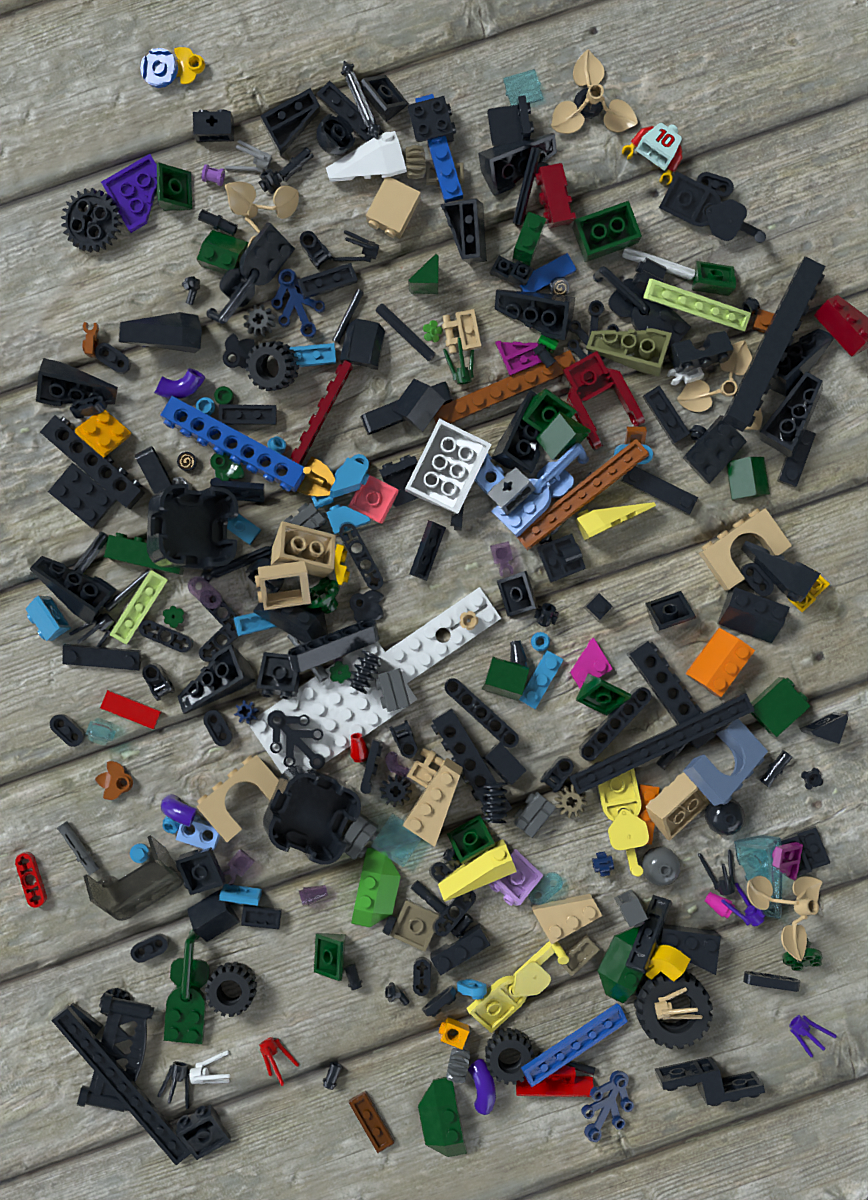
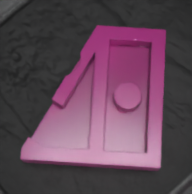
[569,638,613,689]

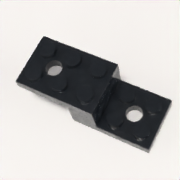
[655,1056,765,1106]

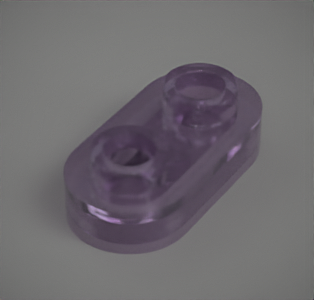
[188,576,223,609]

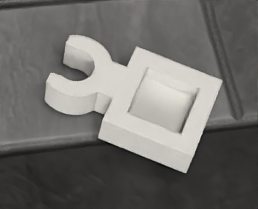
[667,367,704,385]

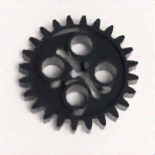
[61,188,123,253]

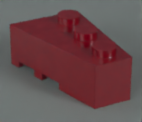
[535,163,576,229]
[814,295,868,357]

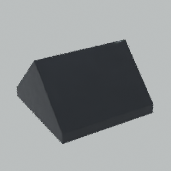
[361,75,409,122]
[392,378,445,432]
[497,571,538,617]
[645,591,696,631]
[800,712,848,744]
[187,888,240,942]

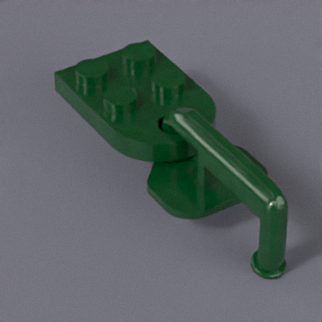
[163,929,210,1044]

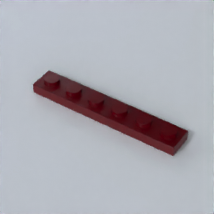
[291,360,353,465]

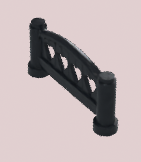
[77,993,155,1112]

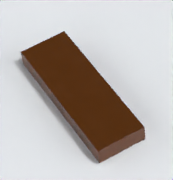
[349,1090,395,1153]

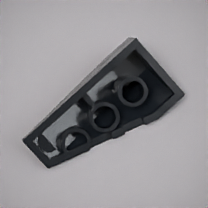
[494,289,576,340]
[119,312,202,353]
[769,329,835,397]
[741,541,821,602]

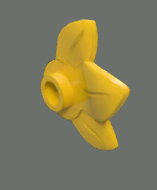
[174,47,205,84]

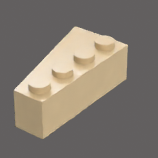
[402,758,463,847]

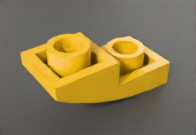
[334,544,350,586]
[788,570,830,612]

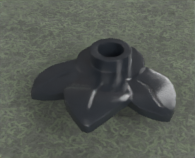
[223,333,255,369]
[349,590,384,623]

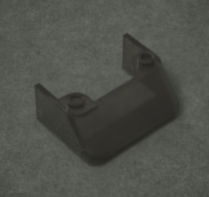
[83,835,184,921]

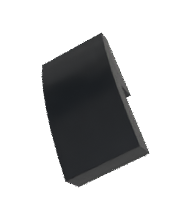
[490,255,534,286]

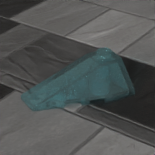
[734,835,782,919]

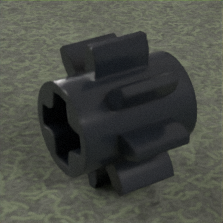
[258,169,283,194]
[534,603,559,627]

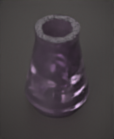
[299,885,328,906]

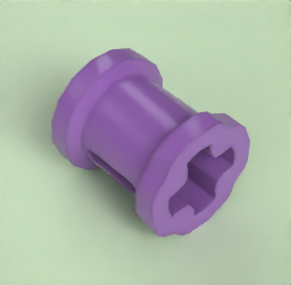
[201,164,225,186]

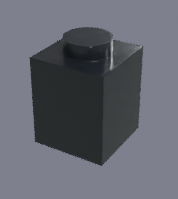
[583,593,613,620]

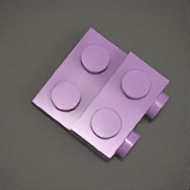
[489,849,544,906]

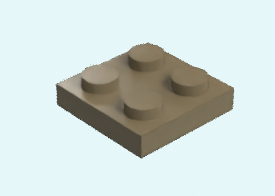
[390,899,440,952]

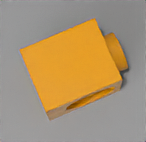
[438,1017,469,1050]

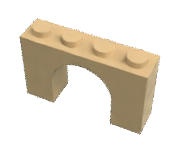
[699,508,792,590]
[196,755,279,843]

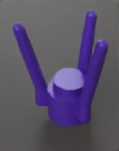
[721,883,766,927]
[789,1015,837,1057]

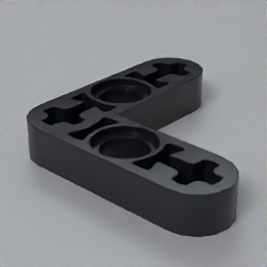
[199,590,238,662]
[429,862,476,936]

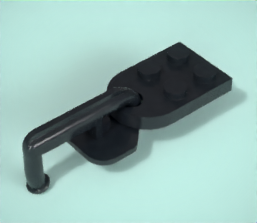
[659,171,766,243]
[206,222,295,324]
[593,266,691,356]

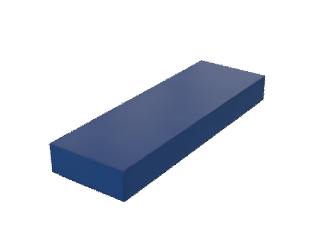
[519,253,577,292]

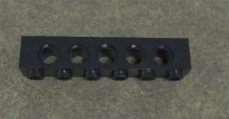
[40,415,145,510]
[627,641,716,749]
[431,708,512,816]

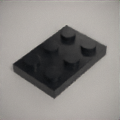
[683,415,747,484]
[48,463,117,529]

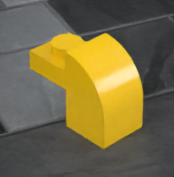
[645,945,691,981]

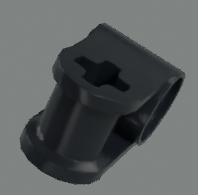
[300,231,333,270]
[142,663,175,701]
[389,720,418,758]
[540,756,574,793]

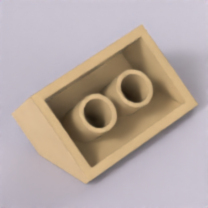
[271,521,336,578]
[646,772,710,841]

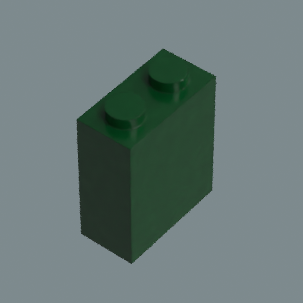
[512,212,547,266]
[751,677,810,738]

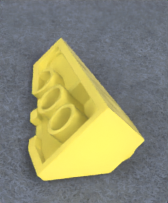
[575,502,656,541]
[438,839,517,902]

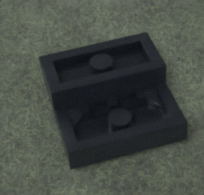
[779,826,831,876]

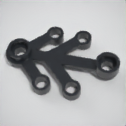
[567,300,619,361]
[267,710,325,770]

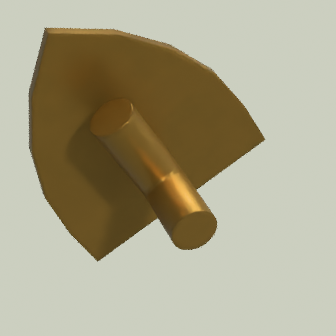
[297,456,335,497]

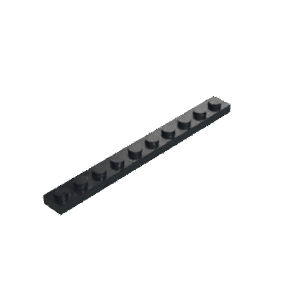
[569,693,755,795]
[51,1005,191,1165]

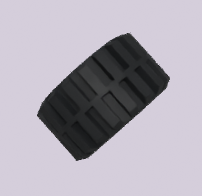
[246,341,299,391]
[205,962,257,1017]
[485,1028,535,1085]

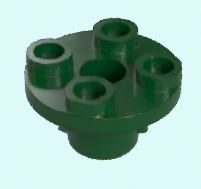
[306,577,340,614]
[782,938,823,971]

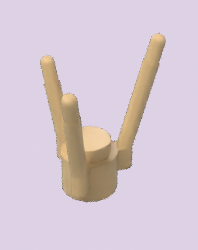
[654,987,703,1020]

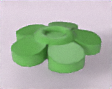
[423,320,442,343]

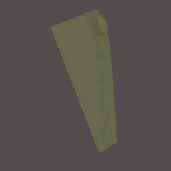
[586,328,672,377]

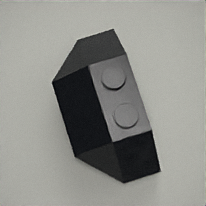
[253,590,328,643]

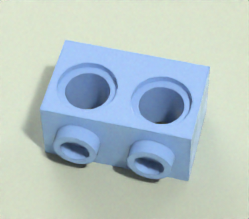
[474,453,505,495]
[175,815,220,851]

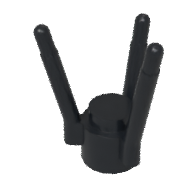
[332,230,379,263]
[69,613,116,647]
[698,849,735,895]
[157,1061,190,1109]

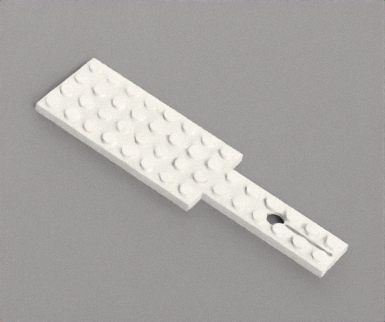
[248,587,501,774]

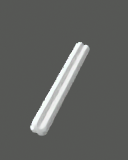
[622,247,696,281]

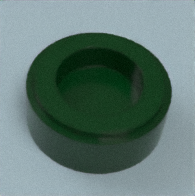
[214,386,234,404]

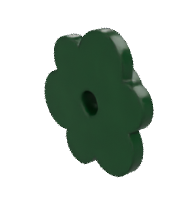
[163,606,184,628]
[329,661,351,684]

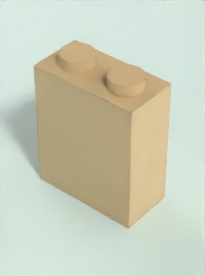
[366,177,421,239]

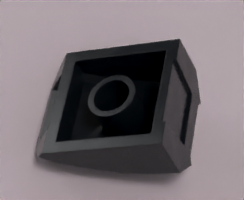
[340,318,385,370]

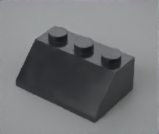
[717,587,790,643]

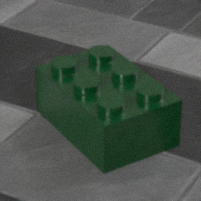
[572,200,642,262]

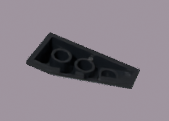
[478,133,557,196]
[36,358,118,406]
[491,390,541,474]
[30,556,117,625]
[177,644,256,714]

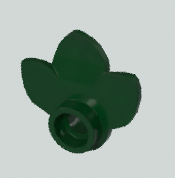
[210,453,246,481]

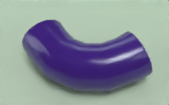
[154,368,205,399]
[161,794,197,827]
[468,1059,496,1115]

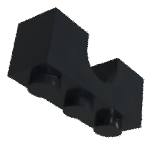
[668,330,734,373]
[430,923,491,976]

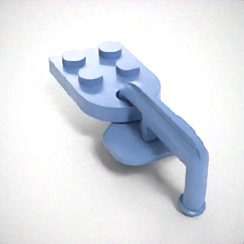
[491,443,589,538]

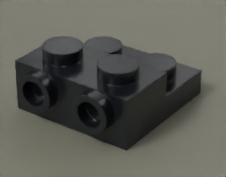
[256,652,300,700]
[175,847,227,895]
[176,1104,231,1160]

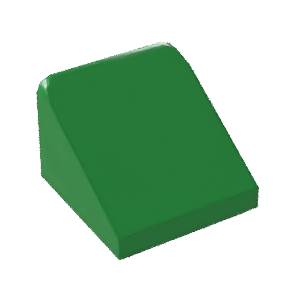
[537,335,559,354]

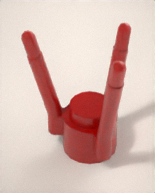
[259,1037,299,1086]

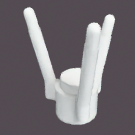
[190,1051,230,1085]

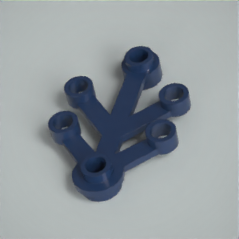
[271,269,325,339]
[581,1070,634,1142]

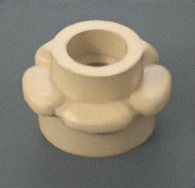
[460,611,478,630]

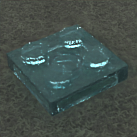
[371,813,422,867]

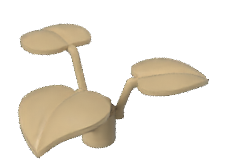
[551,49,637,134]
[225,181,299,269]
[677,341,762,430]
[747,876,822,961]

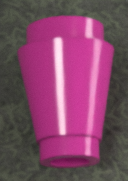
[704,892,735,918]

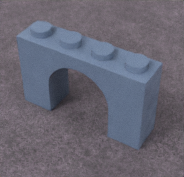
[683,719,768,806]

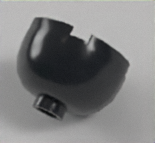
[316,114,355,155]
[245,558,285,593]
[704,799,745,836]

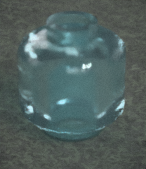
[85,718,116,745]

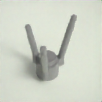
[225,139,272,173]

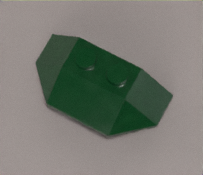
[597,926,643,1003]
[418,1077,467,1157]

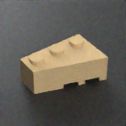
[531,894,602,945]

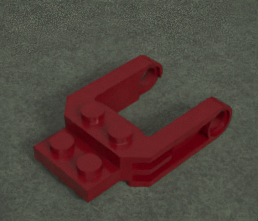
[562,351,645,451]

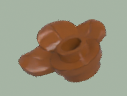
[95,761,133,800]

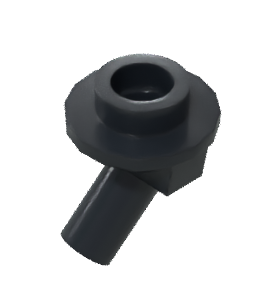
[182,276,201,305]
[442,847,462,870]
[385,982,410,1006]

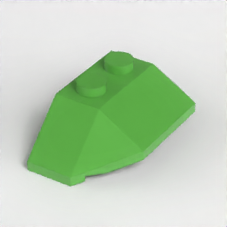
[351,847,401,927]

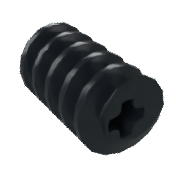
[347,650,384,694]
[482,782,507,824]

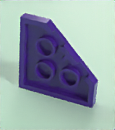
[101,154,157,233]

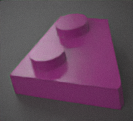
[495,341,542,376]
[772,842,803,880]

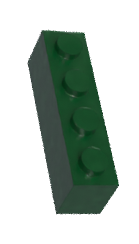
[104,532,184,575]

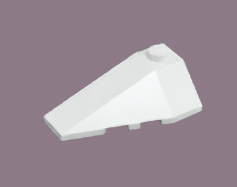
[326,131,407,182]

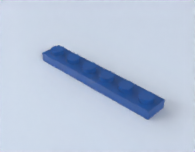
[415,94,463,203]
[521,1003,628,1087]

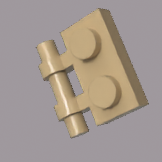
[442,309,481,354]
[407,748,445,788]

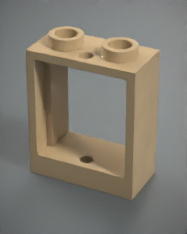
[255,561,311,610]

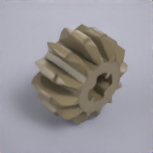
[405,145,426,180]
[554,784,588,818]

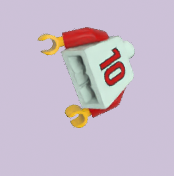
[622,123,682,186]

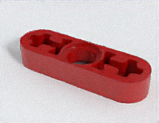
[15,852,47,908]

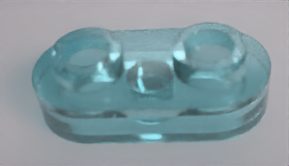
[528,872,563,905]

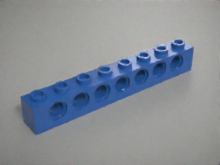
[160,396,306,492]

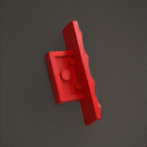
[516,1065,594,1097]

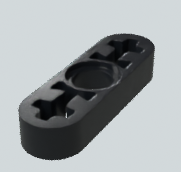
[139,620,193,652]
[743,971,800,992]

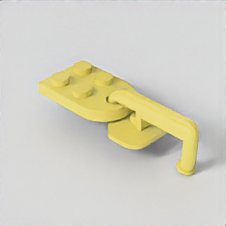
[598,768,649,877]
[466,941,569,1033]

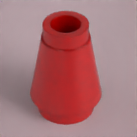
[350,733,369,763]

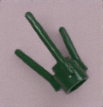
[443,337,474,385]

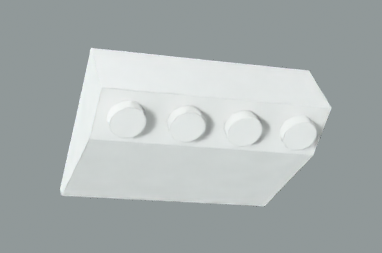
[405,419,492,514]

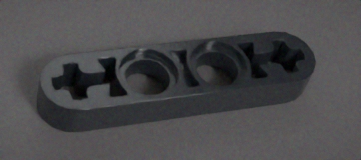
[339,522,383,590]

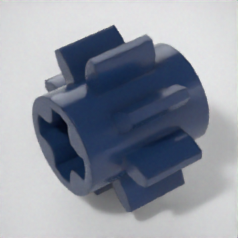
[234,700,260,725]
[592,851,614,877]

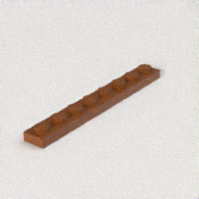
[434,350,576,424]
[516,439,649,551]

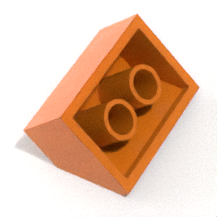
[685,628,755,697]

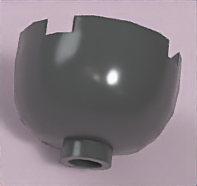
[641,846,681,886]

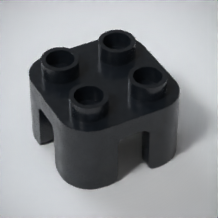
[147,484,238,570]
[263,765,361,865]

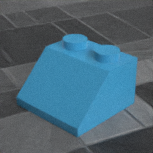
[26,595,71,641]

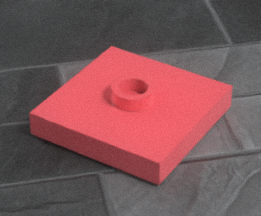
[348,475,399,524]

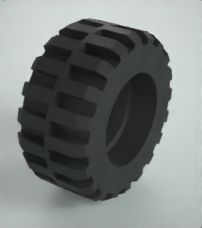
[634,970,713,1049]

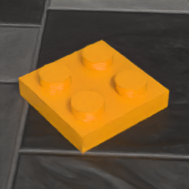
[75,410,131,458]

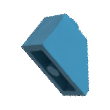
[330,457,370,498]
[326,504,371,535]

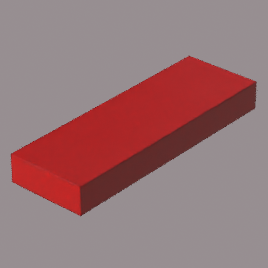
[100,690,162,729]

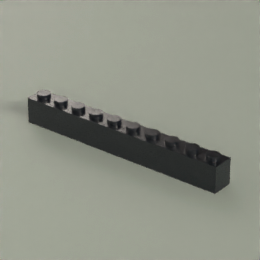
[722,256,826,432]

